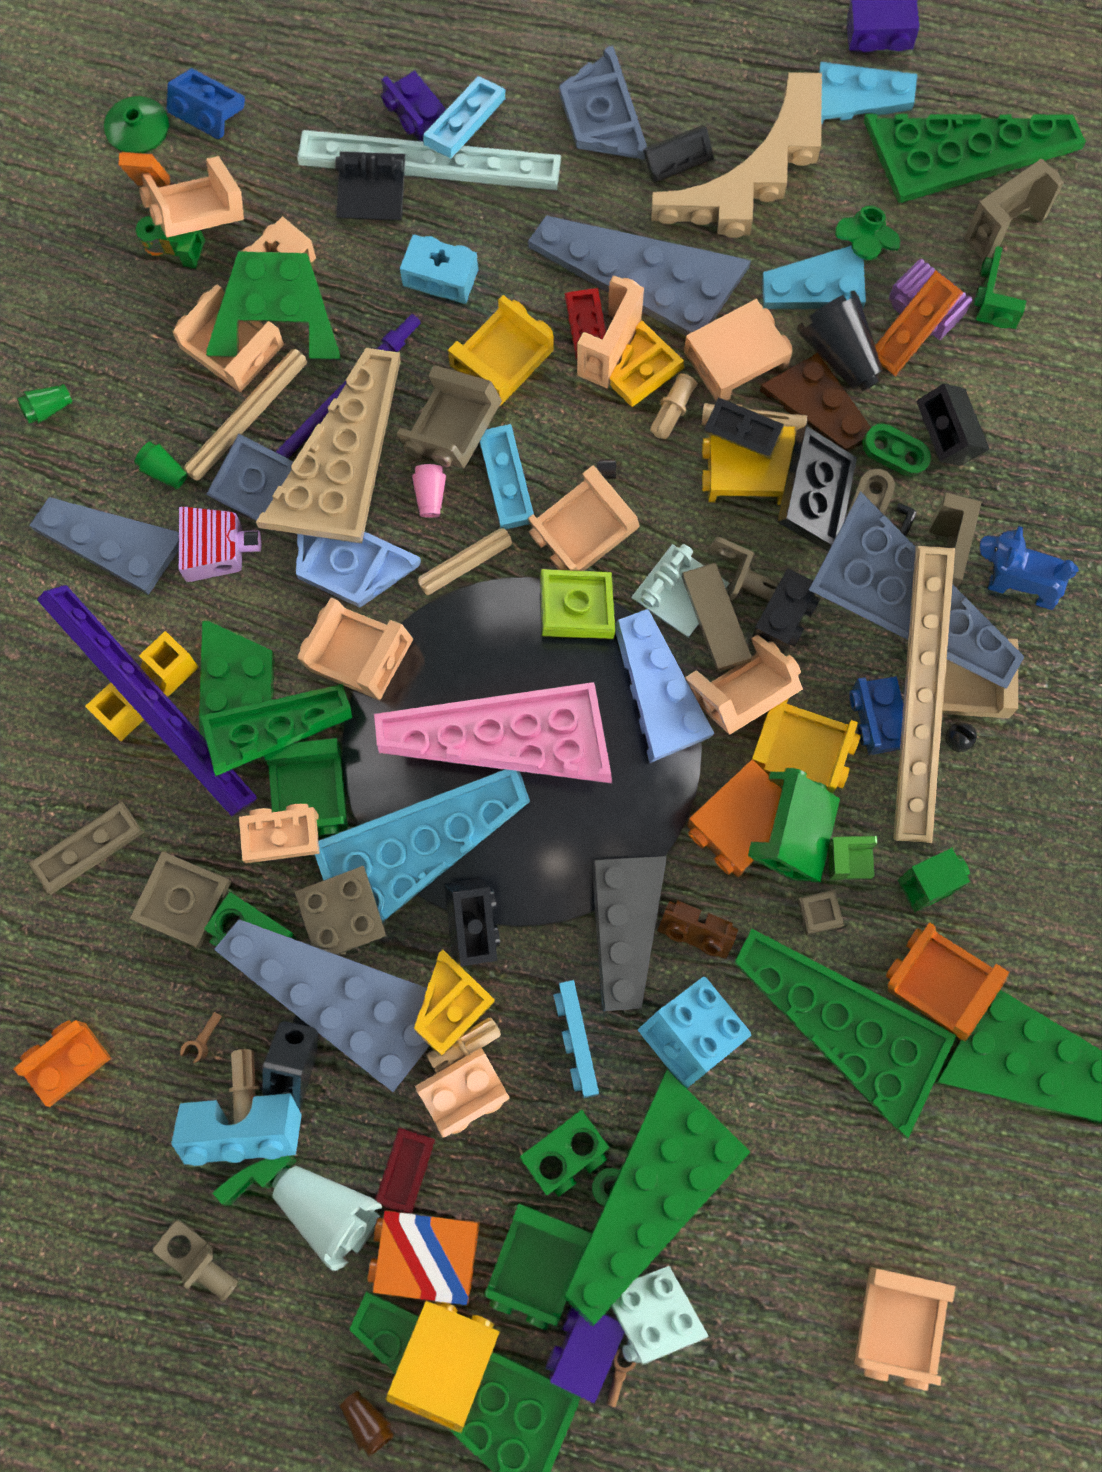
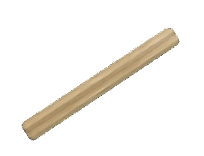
[183,349,307,481]

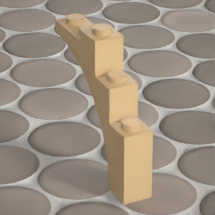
[651,73,822,238]

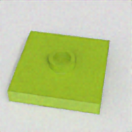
[540,569,615,639]

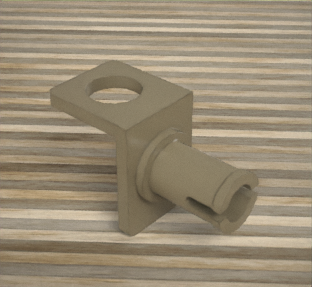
[708,537,779,602]
[153,1220,238,1301]

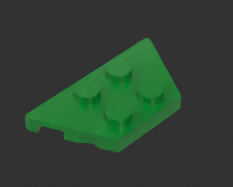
[198,621,275,740]

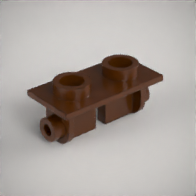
[658,900,738,959]

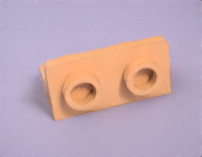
[239,804,320,863]
[415,1047,509,1137]

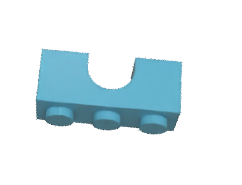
[171,1093,302,1166]

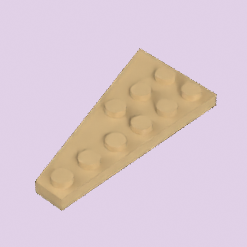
[256,348,401,543]

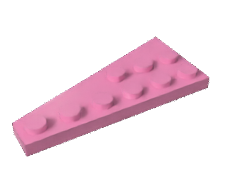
[374,682,612,783]

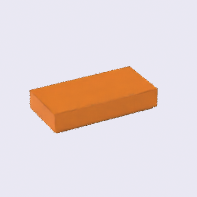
[118,152,170,187]

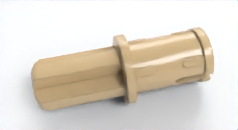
[650,373,697,439]
[426,1018,501,1073]
[229,1049,260,1125]

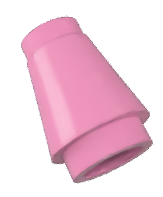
[412,464,446,518]

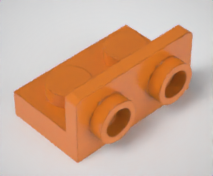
[14,1020,112,1107]

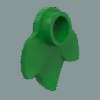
[835,206,900,260]

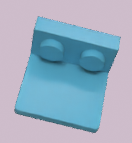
[637,977,751,1088]

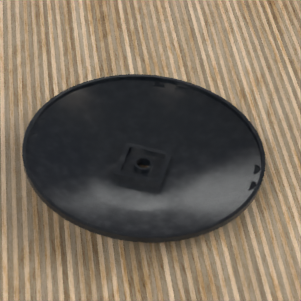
[342,577,702,927]

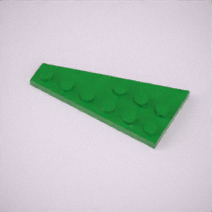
[864,114,1086,204]
[734,929,956,1139]
[935,990,1102,1123]
[563,1070,750,1326]
[349,1291,581,1472]

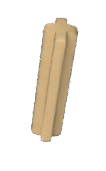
[418,528,512,595]

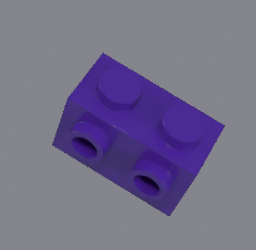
[847,0,919,52]
[545,1307,625,1404]

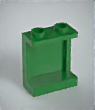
[264,738,348,839]
[748,768,840,882]
[484,1203,592,1330]

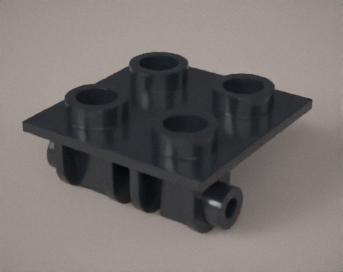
[335,151,405,221]

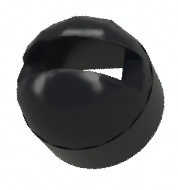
[945,722,977,752]

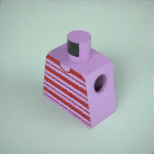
[179,507,262,582]

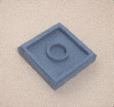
[206,434,293,521]

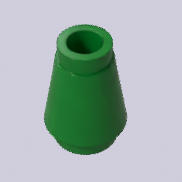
[17,384,72,424]
[134,441,188,490]

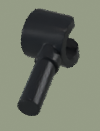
[597,459,616,479]

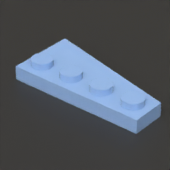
[615,609,714,763]

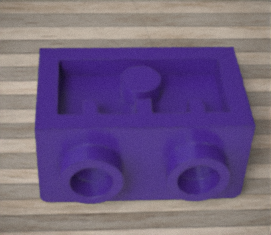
[381,70,447,142]

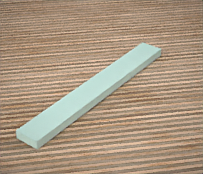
[297,130,561,190]

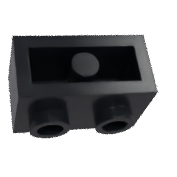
[916,383,990,466]
[751,568,821,654]
[444,878,500,967]

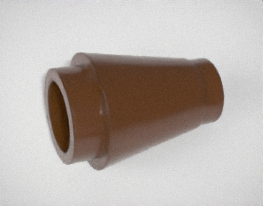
[339,1391,394,1457]

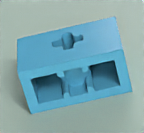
[400,234,478,304]

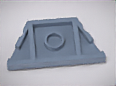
[559,46,647,159]

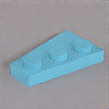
[819,62,918,124]
[762,246,866,309]

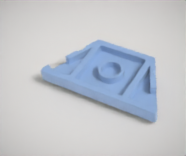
[296,531,421,608]

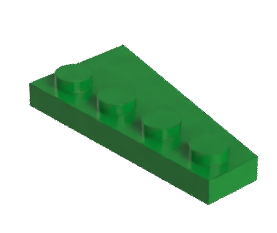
[200,684,352,776]

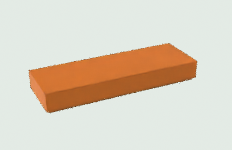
[875,270,964,376]

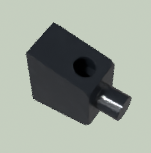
[263,1015,318,1111]

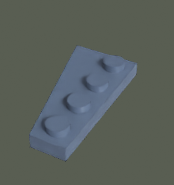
[30,497,179,595]

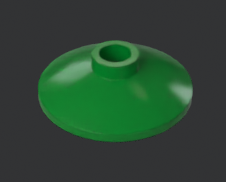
[104,96,169,153]

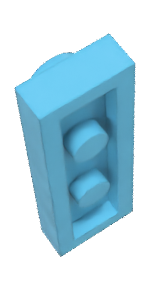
[423,76,505,158]
[479,424,534,529]
[553,980,599,1099]

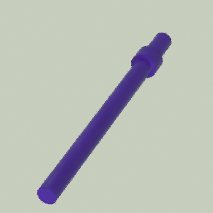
[275,314,421,459]

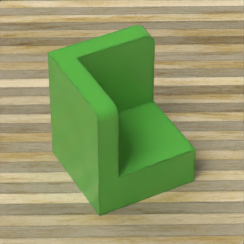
[828,836,877,880]

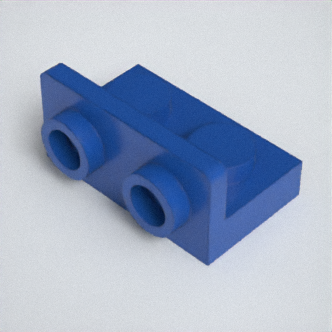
[167,68,245,139]
[849,676,903,755]

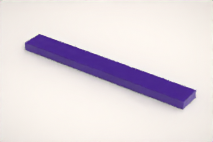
[37,585,257,817]

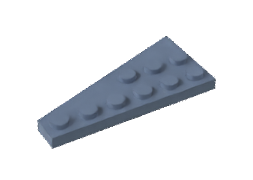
[528,216,751,336]
[809,491,1024,689]
[214,920,430,1092]

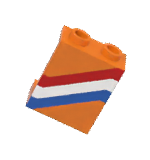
[368,1210,480,1305]

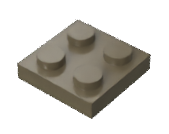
[130,851,231,949]

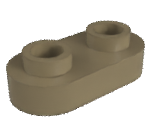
[847,469,895,515]

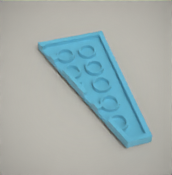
[315,769,530,922]

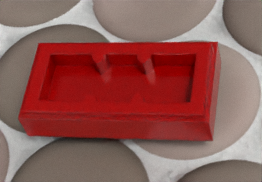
[565,288,606,359]

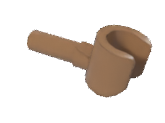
[180,1012,222,1063]
[606,1348,636,1407]

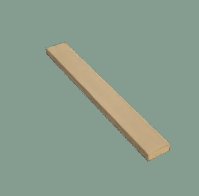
[893,546,955,843]

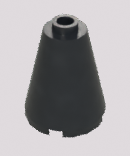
[796,290,883,392]

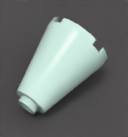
[272,1166,382,1271]

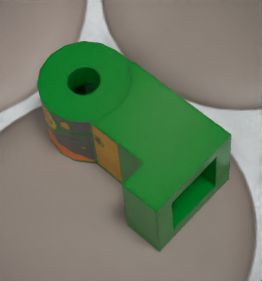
[135,216,205,269]

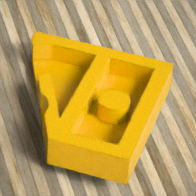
[609,321,684,407]
[414,949,495,1057]

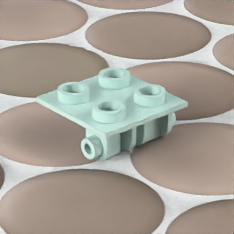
[631,544,729,638]
[611,1266,708,1365]

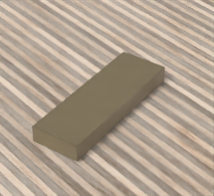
[682,562,752,672]
[28,802,144,895]

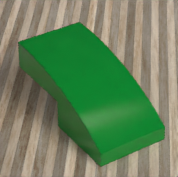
[212,1155,297,1206]

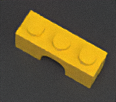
[85,631,199,742]

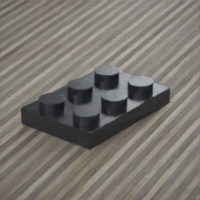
[777,426,857,552]

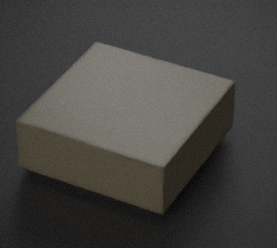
[797,890,844,935]

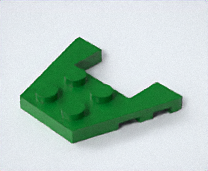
[206,251,341,360]

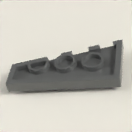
[592,856,667,1011]

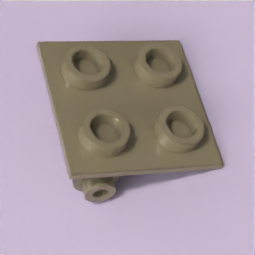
[295,866,387,957]

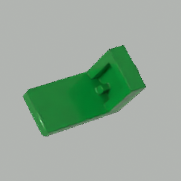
[973,246,1027,329]

